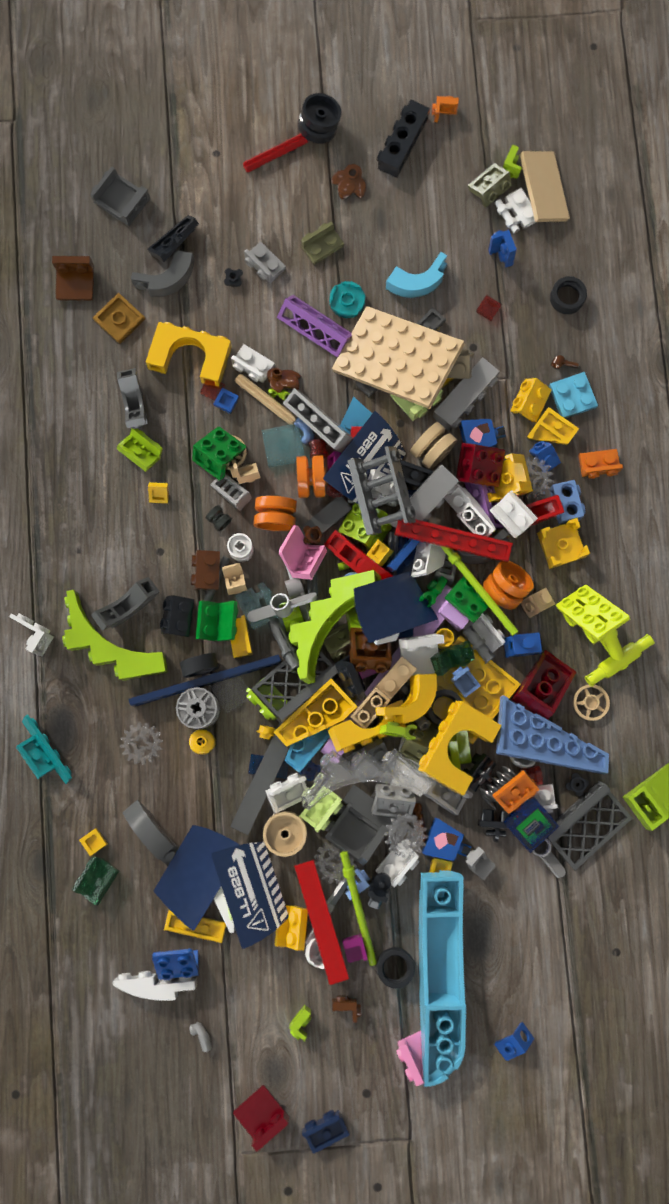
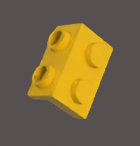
[510,378,552,422]

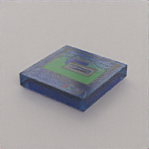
[503,797,560,853]

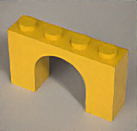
[146,322,232,388]
[418,701,502,796]

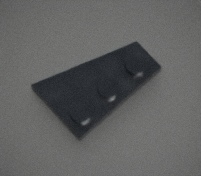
[147,215,199,262]

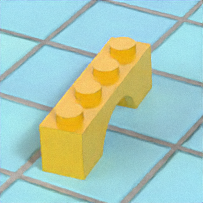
[328,700,410,753]

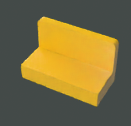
[230,615,253,659]

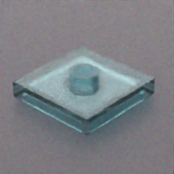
[262,424,305,467]

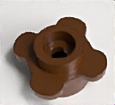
[303,526,322,545]

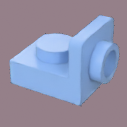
[345,868,370,900]

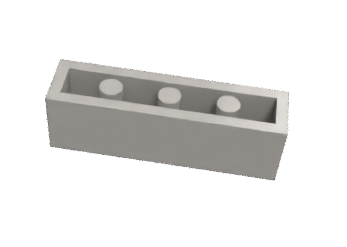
[432,357,500,431]
[283,388,353,453]
[389,465,459,529]

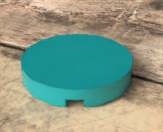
[329,281,366,318]

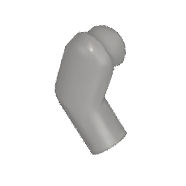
[190,1022,212,1052]

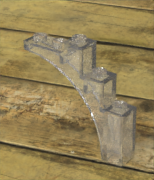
[301,748,433,810]

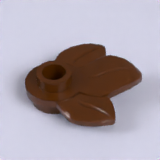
[331,164,366,200]
[267,368,301,393]

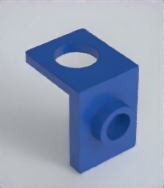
[494,1022,534,1061]

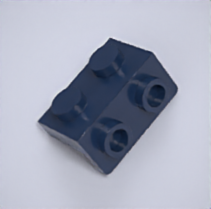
[302,1110,350,1154]

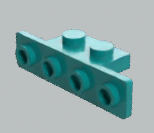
[16,714,72,784]

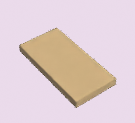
[520,151,570,222]

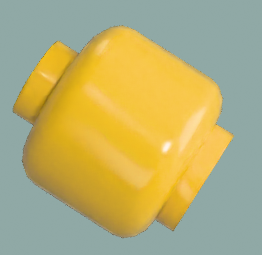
[189,729,216,755]

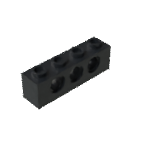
[377,99,430,178]

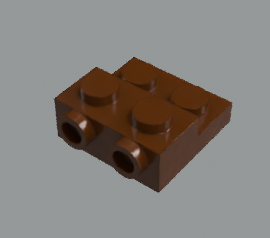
[349,628,392,673]

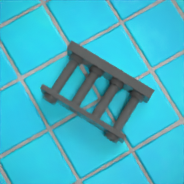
[347,446,416,535]

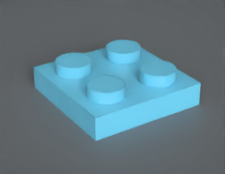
[549,372,598,418]

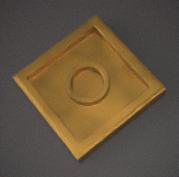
[93,293,145,344]

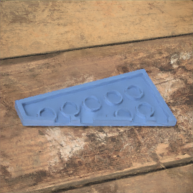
[496,695,609,775]

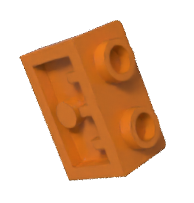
[578,449,623,479]
[493,770,540,814]

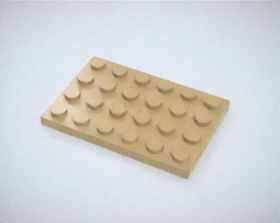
[332,306,465,409]

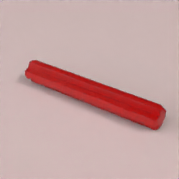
[243,134,309,172]

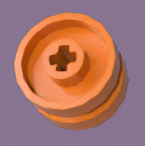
[296,455,327,498]
[254,496,297,531]
[483,561,534,610]

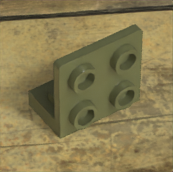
[399,719,439,763]

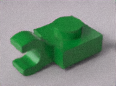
[419,576,448,608]

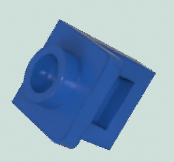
[529,441,561,473]

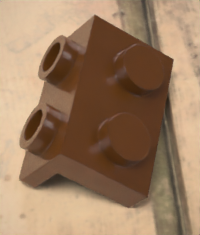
[191,550,220,591]

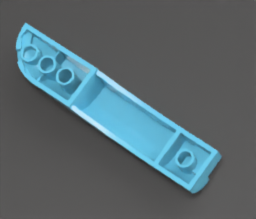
[419,870,466,1087]

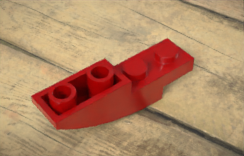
[324,530,393,580]

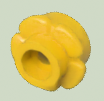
[257,725,275,740]

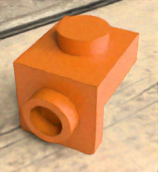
[431,96,459,122]

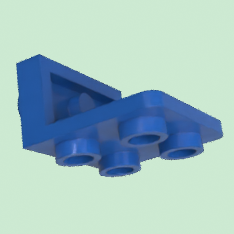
[152,949,199,980]

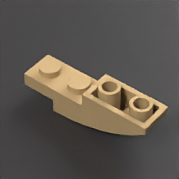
[350,656,417,728]

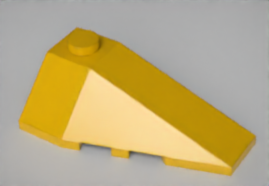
[274,679,358,747]

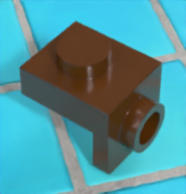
[332,995,361,1023]

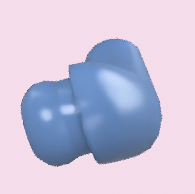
[294,417,314,445]

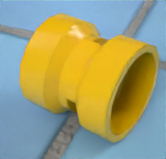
[436,628,454,649]

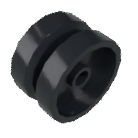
[298,93,342,144]

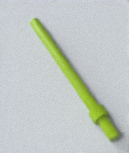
[440,546,519,636]
[340,851,377,966]

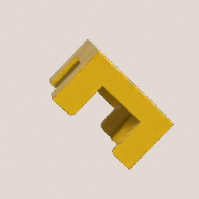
[487,453,533,502]
[537,518,590,569]

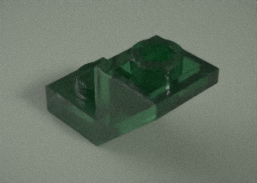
[430,641,475,676]

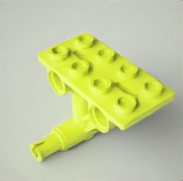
[556,585,655,687]

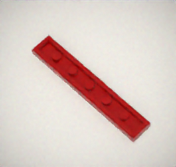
[394,519,513,562]
[294,859,349,985]

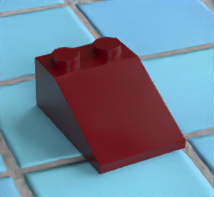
[512,650,576,719]

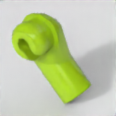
[268,388,290,401]

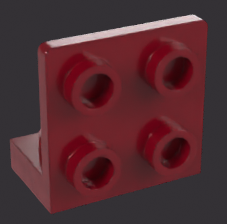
[456,443,505,487]
[233,1085,289,1152]

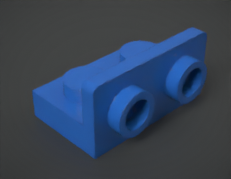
[488,230,517,267]

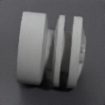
[176,687,221,730]

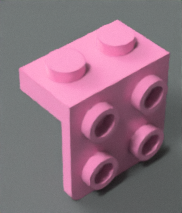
[279,525,327,580]
[396,1030,424,1087]

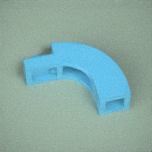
[386,252,447,298]

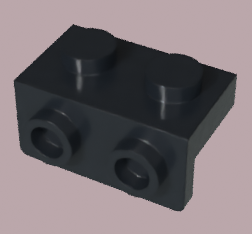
[160,595,195,637]
[335,655,367,701]

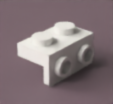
[265,773,311,813]

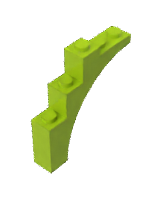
[289,570,381,684]
[62,590,168,681]

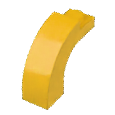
[376,674,437,723]

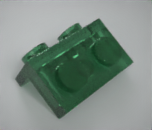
[72,856,119,906]

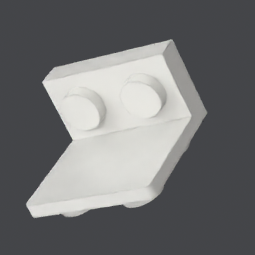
[9,613,54,657]
[399,633,444,675]

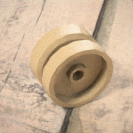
[410,422,458,470]
[263,810,307,857]

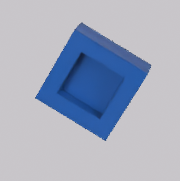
[214,388,239,414]

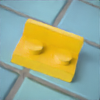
[275,905,308,951]

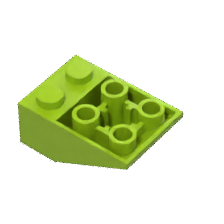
[622,763,669,831]

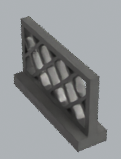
[251,650,339,724]
[542,781,632,870]

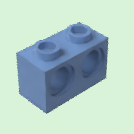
[549,480,585,525]

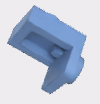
[450,666,481,698]

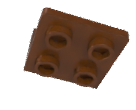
[52,256,94,301]

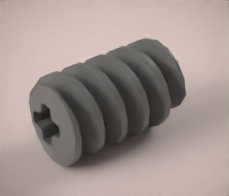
[480,766,516,810]

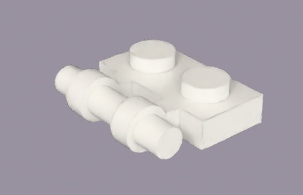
[495,188,536,233]

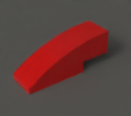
[526,495,564,526]

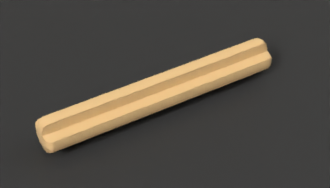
[235,374,297,425]

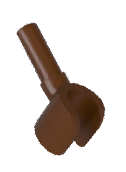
[551,355,579,369]

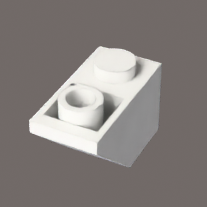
[411,542,446,578]

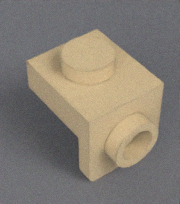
[230,459,260,484]
[222,563,247,595]
[521,588,555,618]

